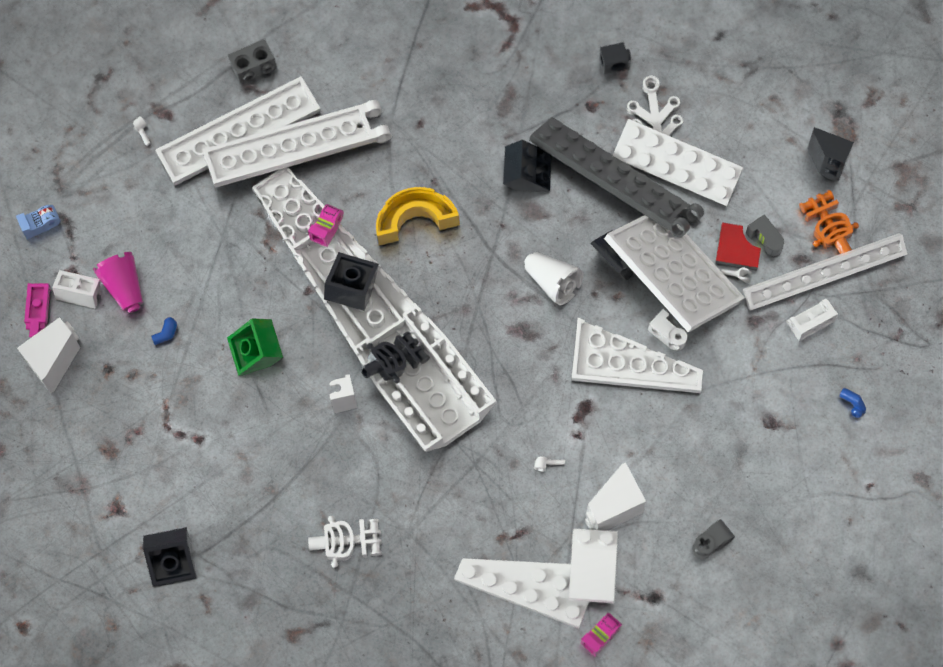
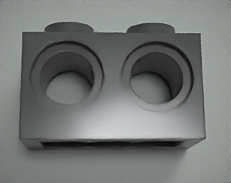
[228,38,277,84]

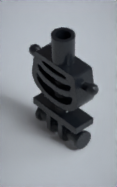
[361,331,430,384]

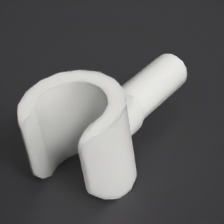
[133,116,151,146]
[721,267,753,283]
[534,456,565,471]

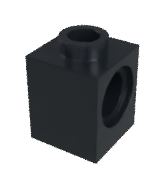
[599,42,631,74]

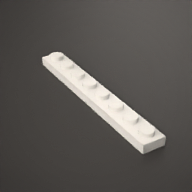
[743,233,907,310]

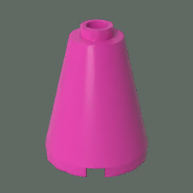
[93,252,143,313]

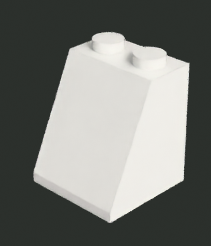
[17,317,80,393]
[585,463,646,531]

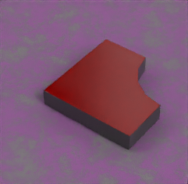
[715,222,761,270]

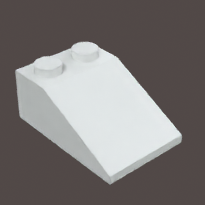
[569,529,618,603]

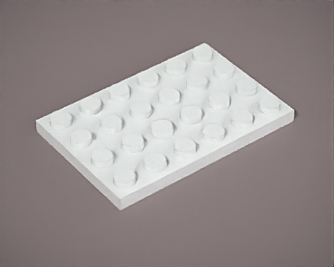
[604,215,745,332]

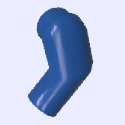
[151,317,177,345]
[840,388,866,418]

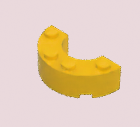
[376,187,460,246]

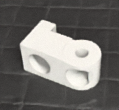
[648,309,687,351]

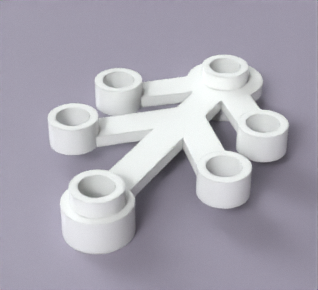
[627,76,683,136]

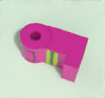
[308,204,344,247]
[580,613,623,657]

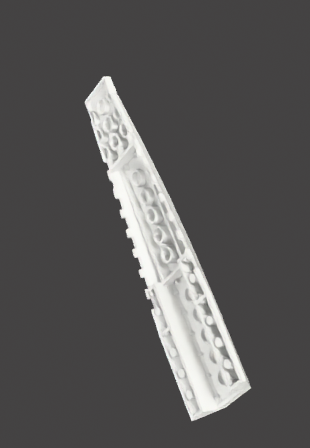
[252,167,496,452]

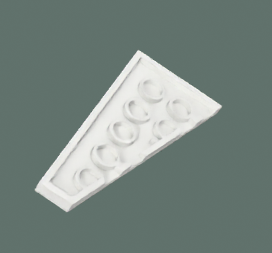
[572,318,703,393]
[454,558,589,629]

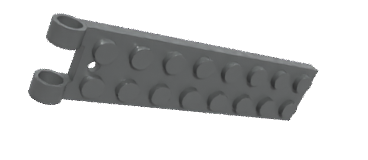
[529,117,704,238]

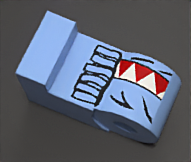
[16,205,60,240]

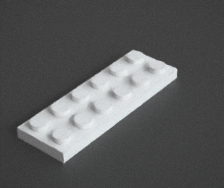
[613,119,744,206]

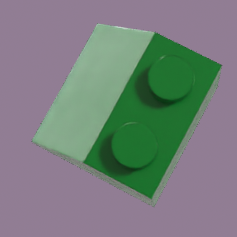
[227,318,283,376]

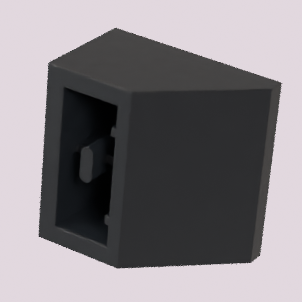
[503,139,552,192]

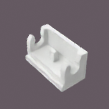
[52,270,101,309]
[787,299,838,341]
[329,374,357,413]

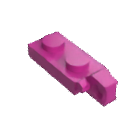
[24,283,51,338]

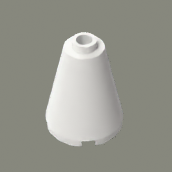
[524,252,584,305]

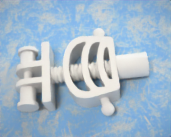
[308,516,382,568]

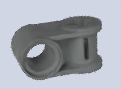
[692,519,735,559]

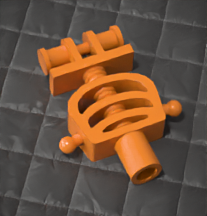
[799,190,859,254]

